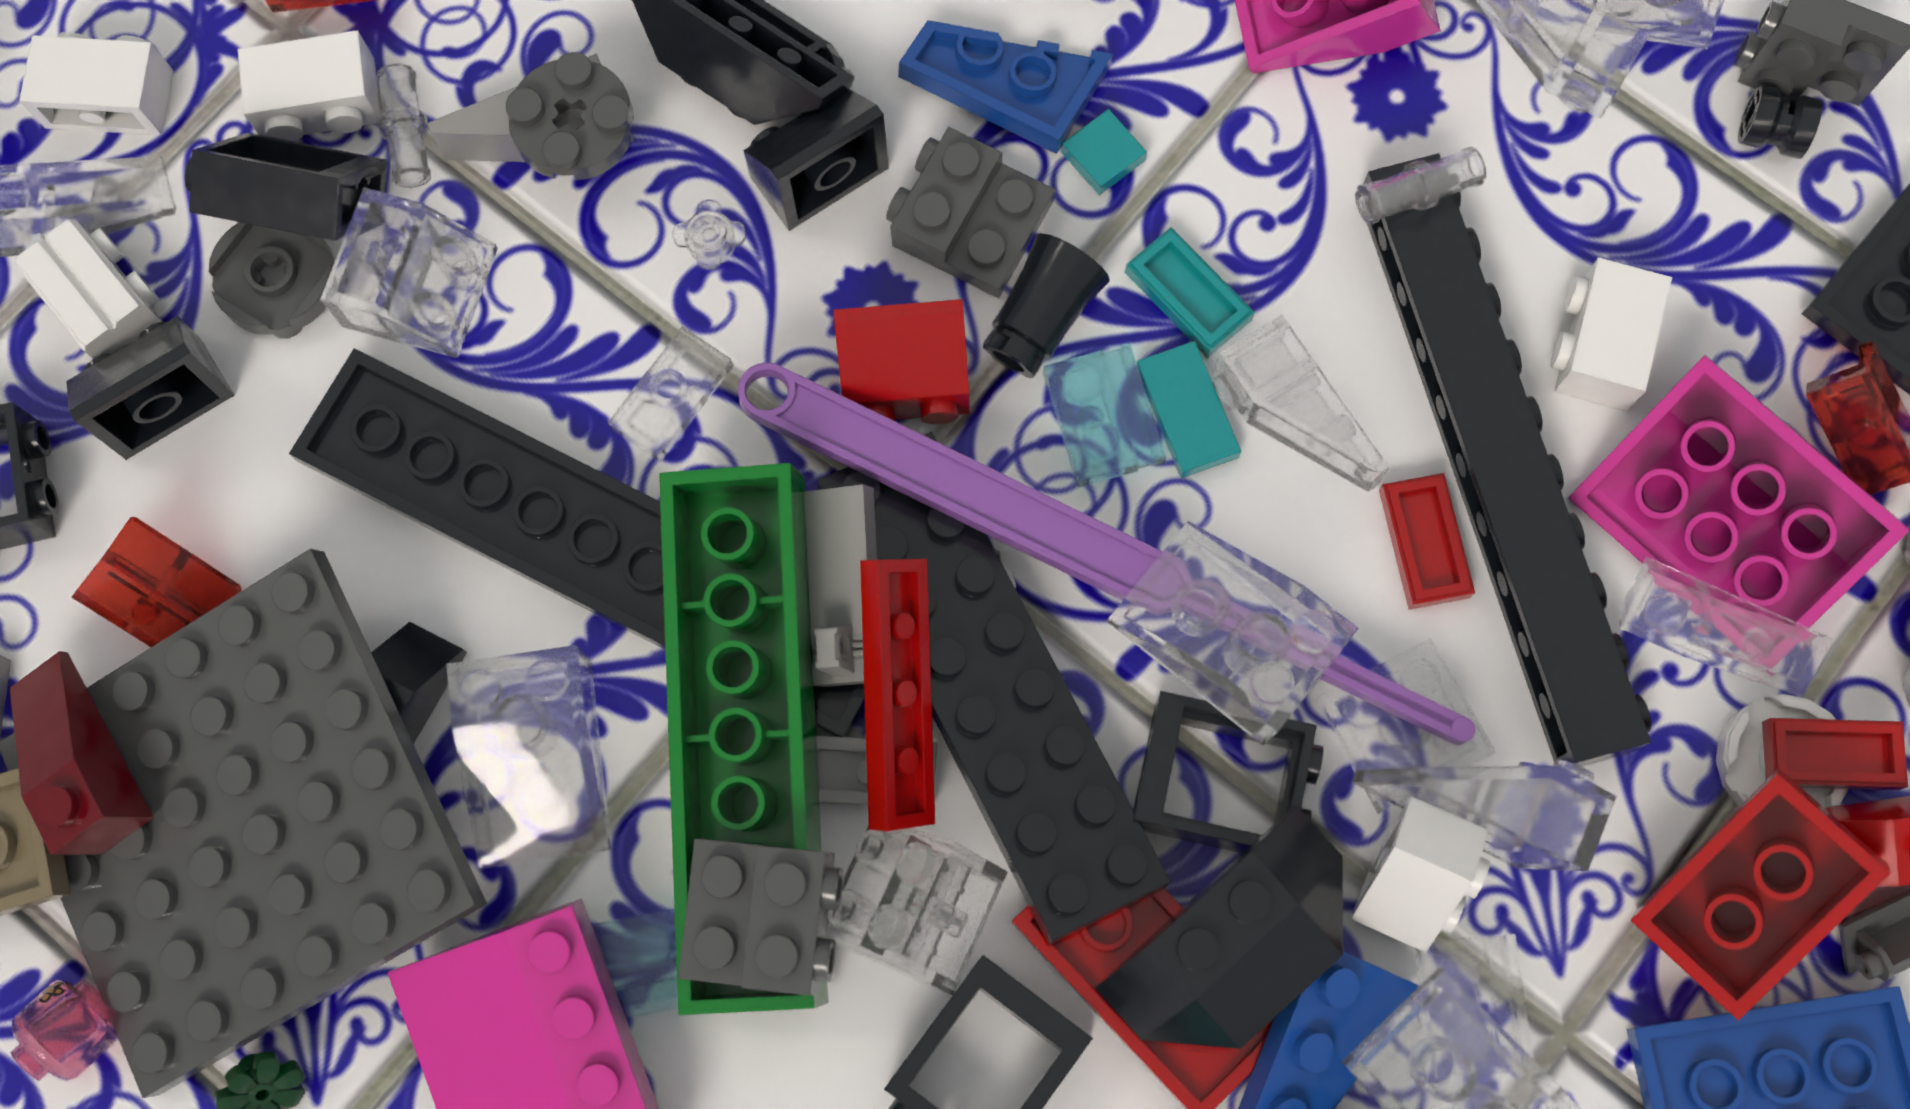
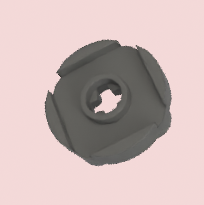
[506,52,634,180]
[209,222,340,339]

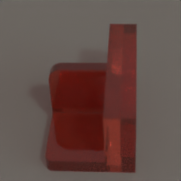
[1806,341,1910,495]
[71,517,242,647]

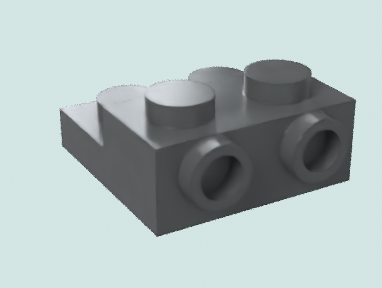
[1734,0,1910,106]
[886,126,1056,298]
[678,839,843,996]

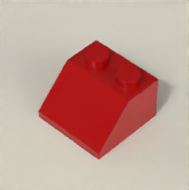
[833,299,970,424]

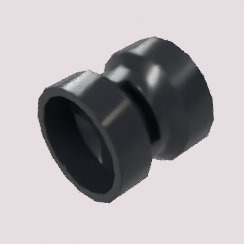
[1738,84,1823,159]

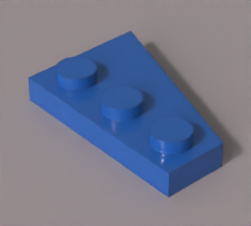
[898,20,1113,154]
[1238,952,1425,1109]

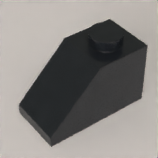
[371,622,467,744]

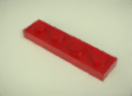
[860,558,935,831]

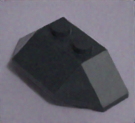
[632,0,855,125]
[1095,805,1343,1049]

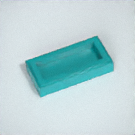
[1125,227,1255,358]
[1136,341,1241,479]

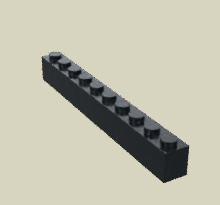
[1358,153,1651,773]

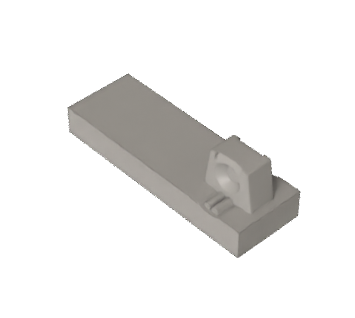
[804,484,877,687]

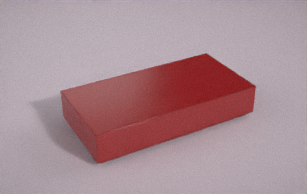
[1379,473,1475,610]
[1762,718,1908,790]

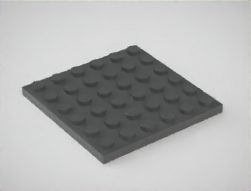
[0,548,487,1098]

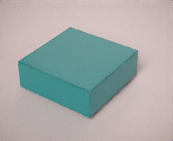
[1061,109,1147,196]

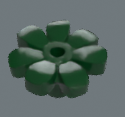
[214,1051,305,1109]

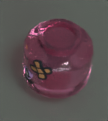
[10,978,118,1081]

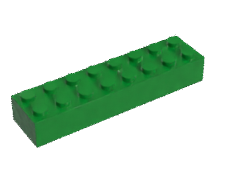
[659,463,828,1015]

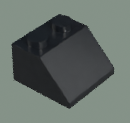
[743,88,889,231]
[66,316,235,460]

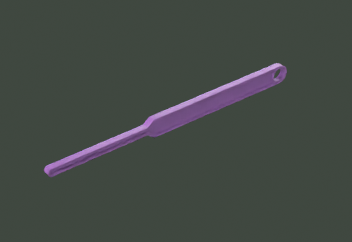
[738,363,1476,745]

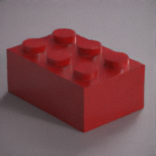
[1630,768,1891,1021]

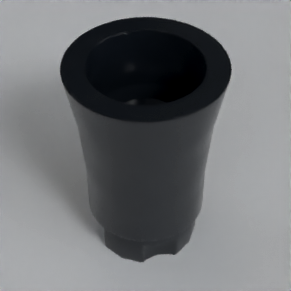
[983,233,1110,378]

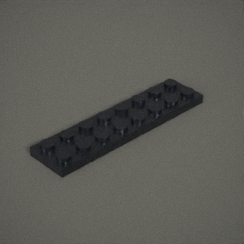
[817,432,1171,945]

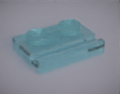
[1043,343,1166,488]
[592,909,678,1019]

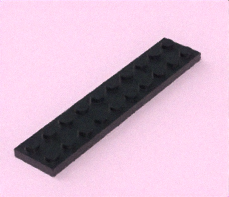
[289,348,865,737]

